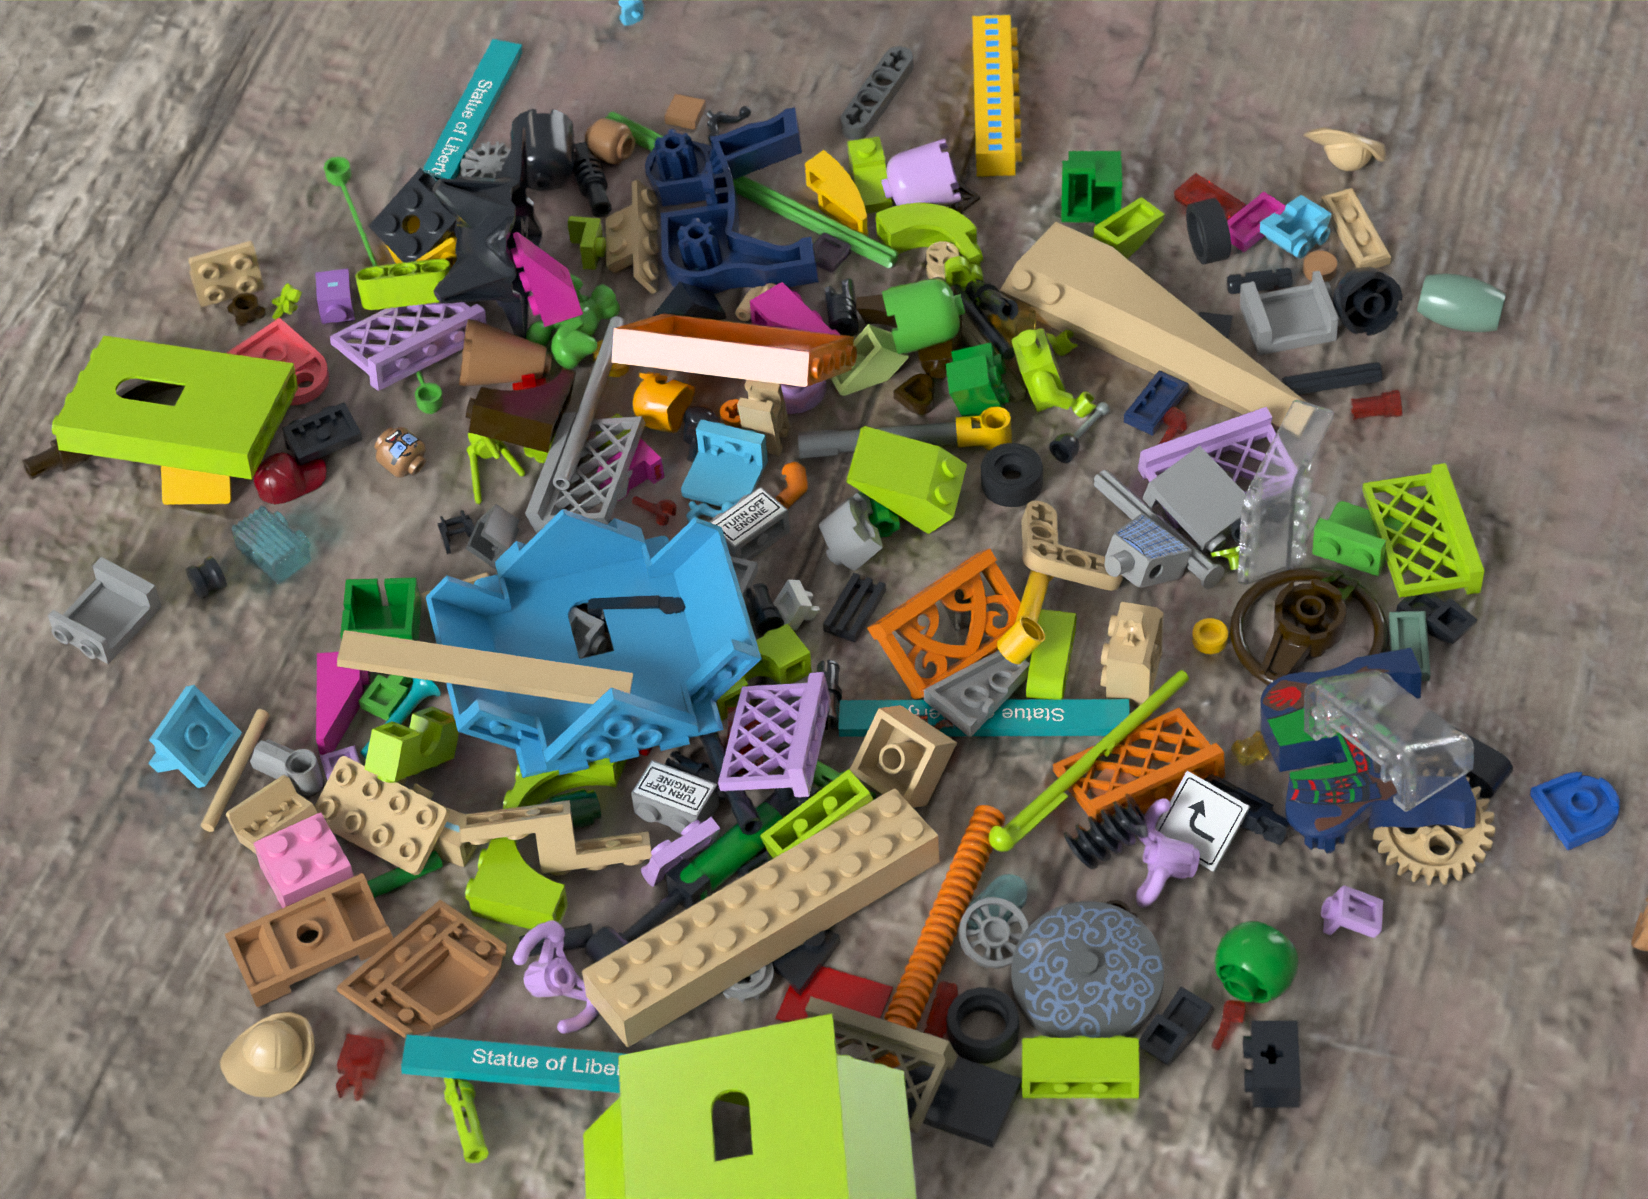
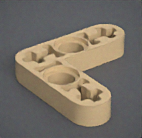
[1021,501,1124,591]

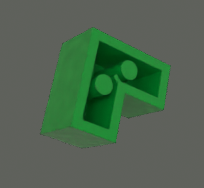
[946,342,1010,417]

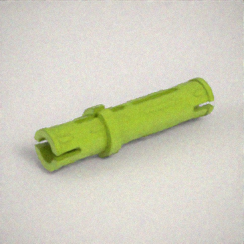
[444,1078,489,1163]

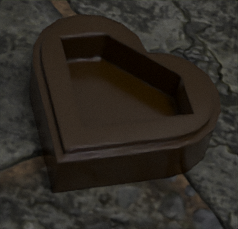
[893,373,934,415]

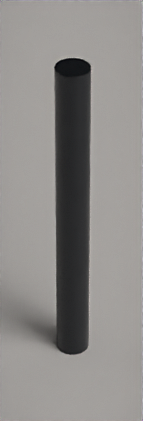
[953,284,1015,360]

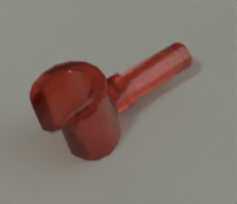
[1158,407,1187,445]
[632,496,677,526]
[1211,1000,1246,1050]

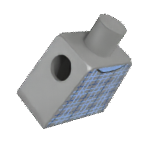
[1104,513,1192,588]

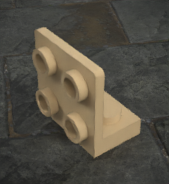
[188,241,264,307]

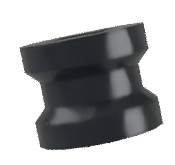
[186,556,227,599]

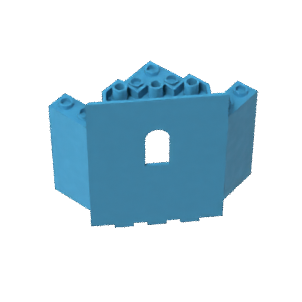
[426,509,761,778]

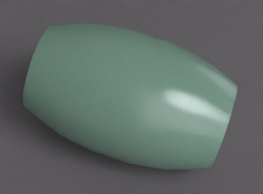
[1417,273,1506,332]

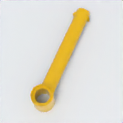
[997,570,1054,664]

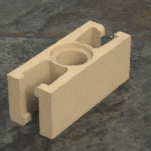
[737,380,790,456]

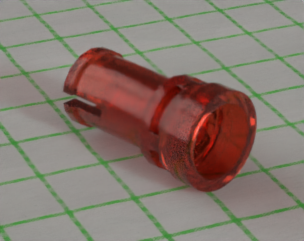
[1350,389,1402,420]

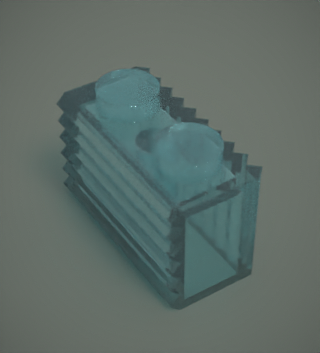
[231,505,312,584]

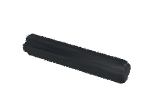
[1282,362,1383,395]

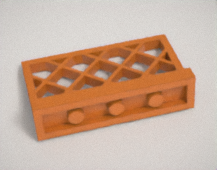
[1053,707,1225,823]

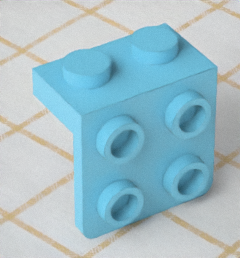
[681,419,768,507]

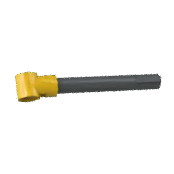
[798,406,1012,458]

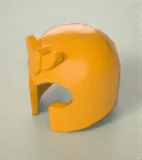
[632,372,695,433]

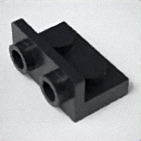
[282,402,362,466]

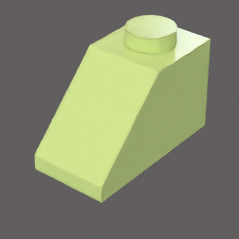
[831,324,909,396]

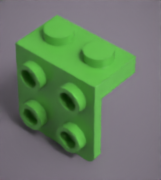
[1312,501,1403,577]

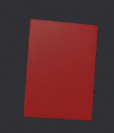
[775,966,893,1045]

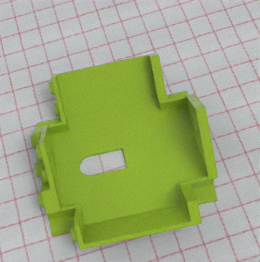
[583,1013,917,1199]

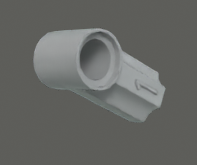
[250,739,324,797]

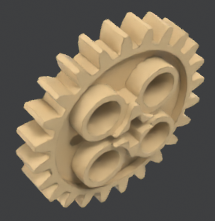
[1373,767,1495,885]

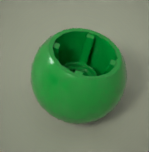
[1214,921,1298,1003]

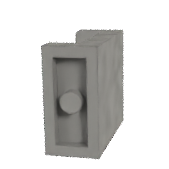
[1240,271,1342,356]
[1142,445,1256,554]
[48,557,161,664]

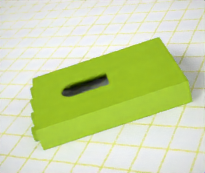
[52,335,298,479]

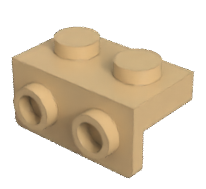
[226,775,318,853]

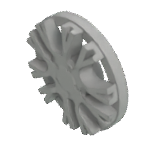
[461,142,511,178]
[958,897,1029,969]

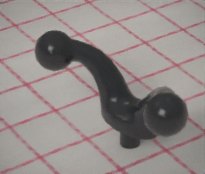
[706,106,751,143]

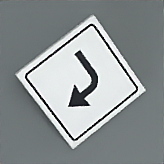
[1155,771,1250,872]

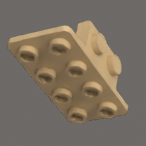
[314,756,450,875]

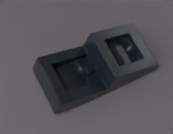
[1396,593,1478,644]
[1139,986,1215,1066]

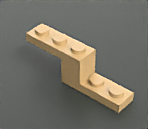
[459,800,652,876]

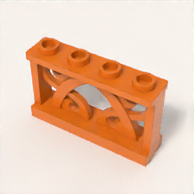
[867,548,1021,700]

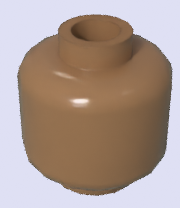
[585,118,635,164]

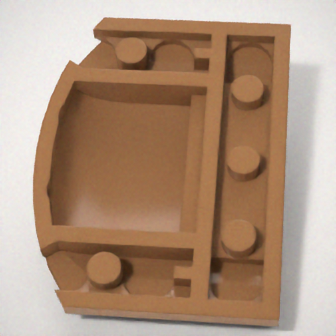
[337,900,507,1038]

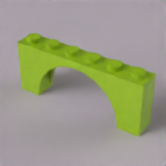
[465,758,627,930]

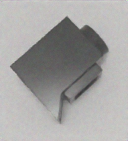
[466,504,520,569]

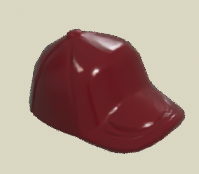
[254,452,327,505]

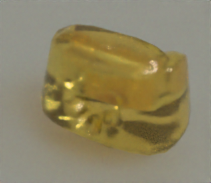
[1231,731,1270,766]

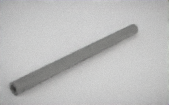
[553,316,626,490]

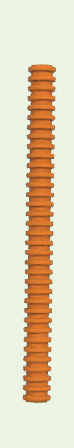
[870,805,1005,1068]

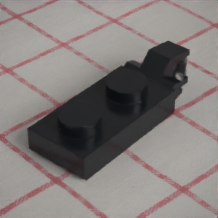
[1204,774,1291,845]

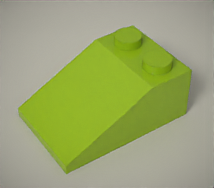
[846,426,967,534]

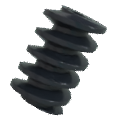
[1064,794,1148,870]

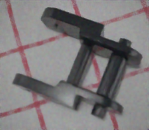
[437,510,475,555]

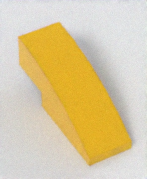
[805,150,868,236]

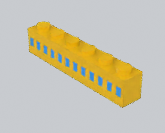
[972,15,1022,177]

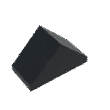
[652,281,727,320]

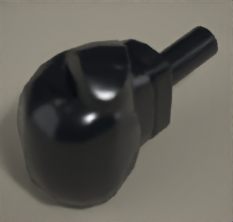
[683,406,721,462]

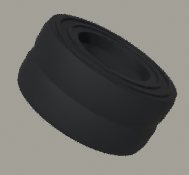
[981,443,1043,507]

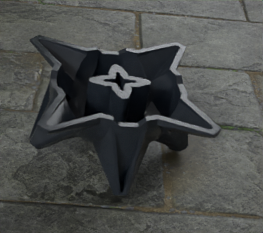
[432,127,543,339]

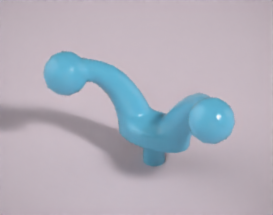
[681,501,734,530]

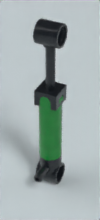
[585,773,822,963]

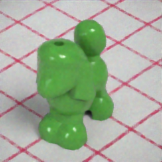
[526,274,621,370]

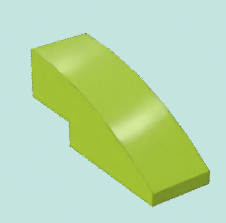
[1091,197,1165,259]

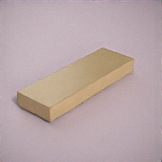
[1321,188,1391,268]

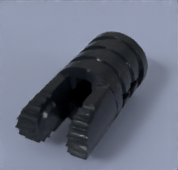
[825,278,859,336]

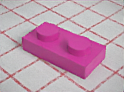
[1227,192,1286,252]

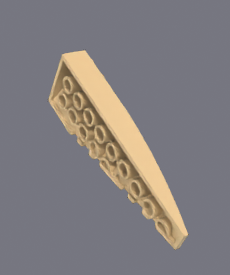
[1000,222,1316,440]

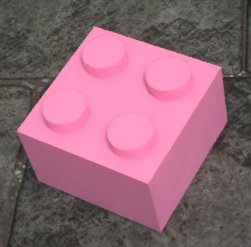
[253,812,354,908]

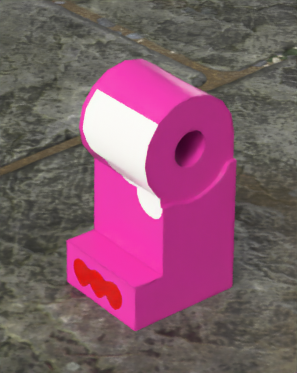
[597,438,665,501]

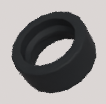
[1186,198,1231,264]
[946,987,1020,1064]

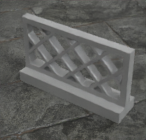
[525,412,646,534]

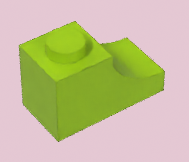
[847,136,892,214]

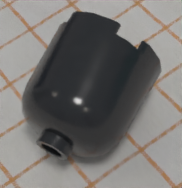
[510,109,575,191]

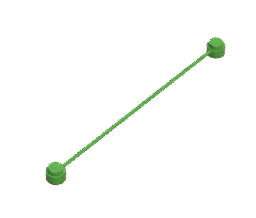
[324,157,443,414]

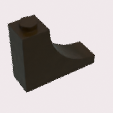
[856,286,962,378]
[465,368,576,453]

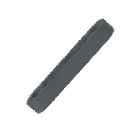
[840,46,914,140]

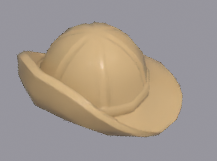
[1303,127,1386,171]
[220,1012,315,1098]

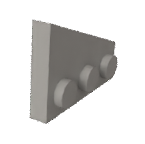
[924,651,1030,737]

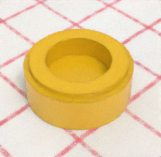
[1192,618,1228,654]

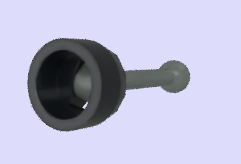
[1049,402,1110,463]

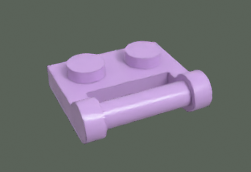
[641,817,720,887]

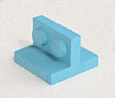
[148,685,242,788]

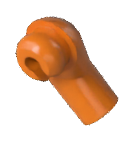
[776,461,808,509]

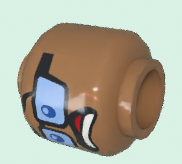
[374,427,426,478]

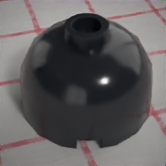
[1333,266,1403,336]

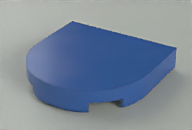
[1530,772,1620,851]

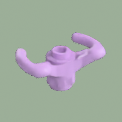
[1136,798,1200,908]
[513,920,599,1034]

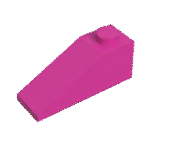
[316,652,371,755]

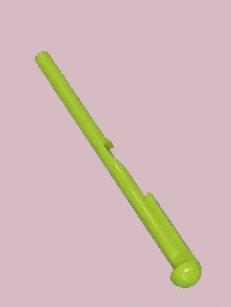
[989,670,1189,852]

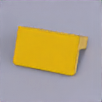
[161,466,232,505]

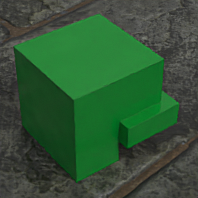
[1061,151,1122,225]

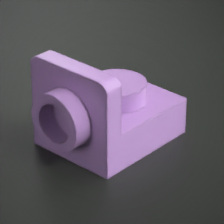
[1321,885,1383,938]

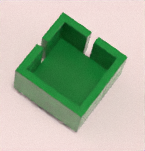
[340,578,422,641]

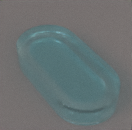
[966,874,1027,936]

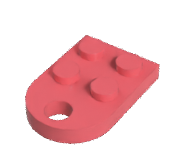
[227,317,329,405]

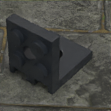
[369,168,457,263]

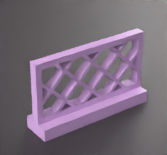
[330,302,486,391]
[1138,407,1301,529]
[718,672,831,797]

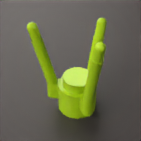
[466,433,525,504]

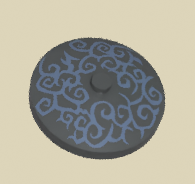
[1011,901,1164,1038]

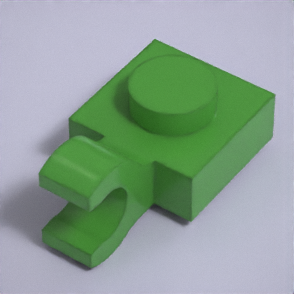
[359,674,413,721]

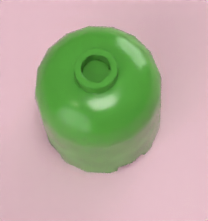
[882,279,965,355]

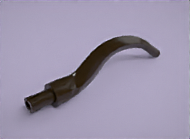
[22,380,183,480]

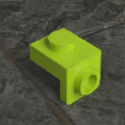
[567,216,606,270]

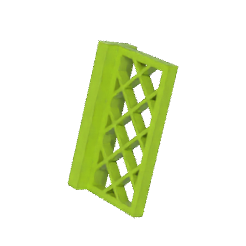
[1362,463,1485,598]

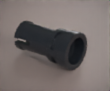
[746,583,784,636]

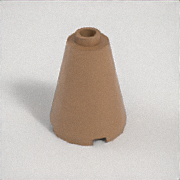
[459,319,552,386]

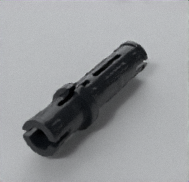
[965,279,1019,321]

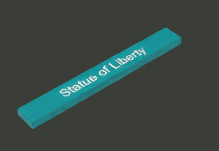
[423,39,523,179]
[839,699,1129,737]
[401,1034,625,1093]

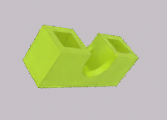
[716,624,812,721]
[364,706,459,783]

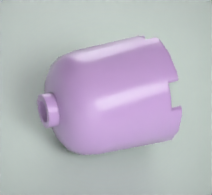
[881,138,962,206]

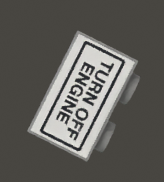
[710,487,790,561]
[631,760,719,834]

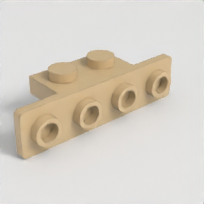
[606,179,660,294]

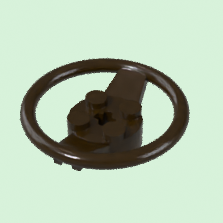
[1230,568,1388,685]

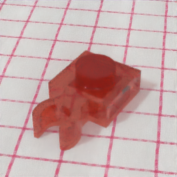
[336,1033,386,1101]

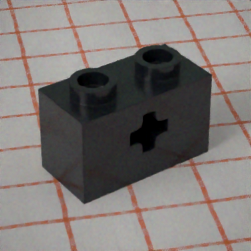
[1243,1021,1301,1108]

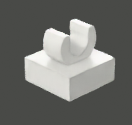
[773,580,820,630]

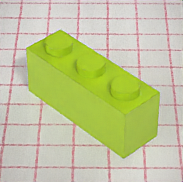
[760,769,873,859]
[1022,1035,1139,1098]

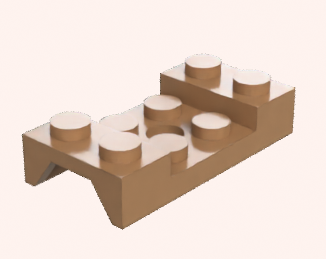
[224,873,393,1007]

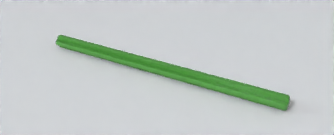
[605,112,899,269]

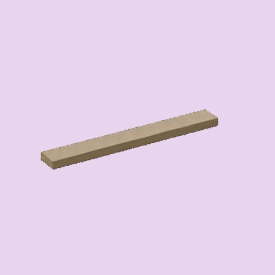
[337,630,633,704]

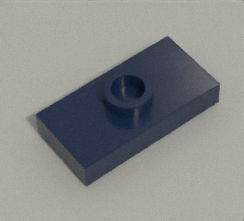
[1124,370,1188,436]

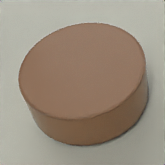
[1303,251,1337,282]

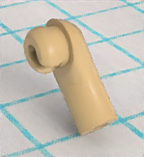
[735,283,776,321]

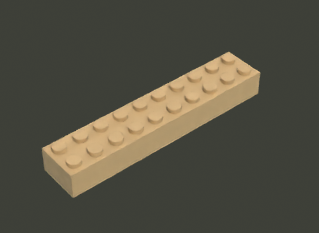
[582,788,939,1048]

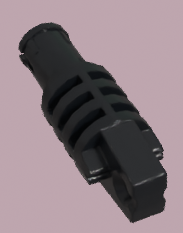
[573,142,612,217]

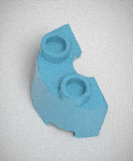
[1260,195,1332,259]

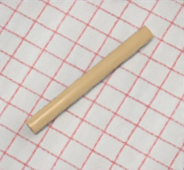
[201,709,270,832]

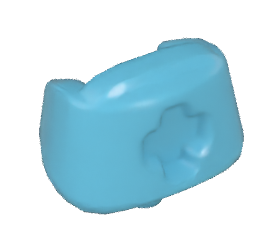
[618,0,644,26]

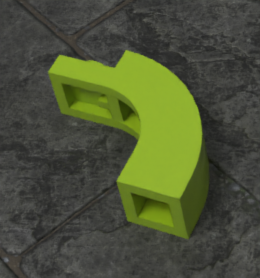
[876,203,983,266]

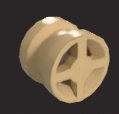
[926,241,959,280]

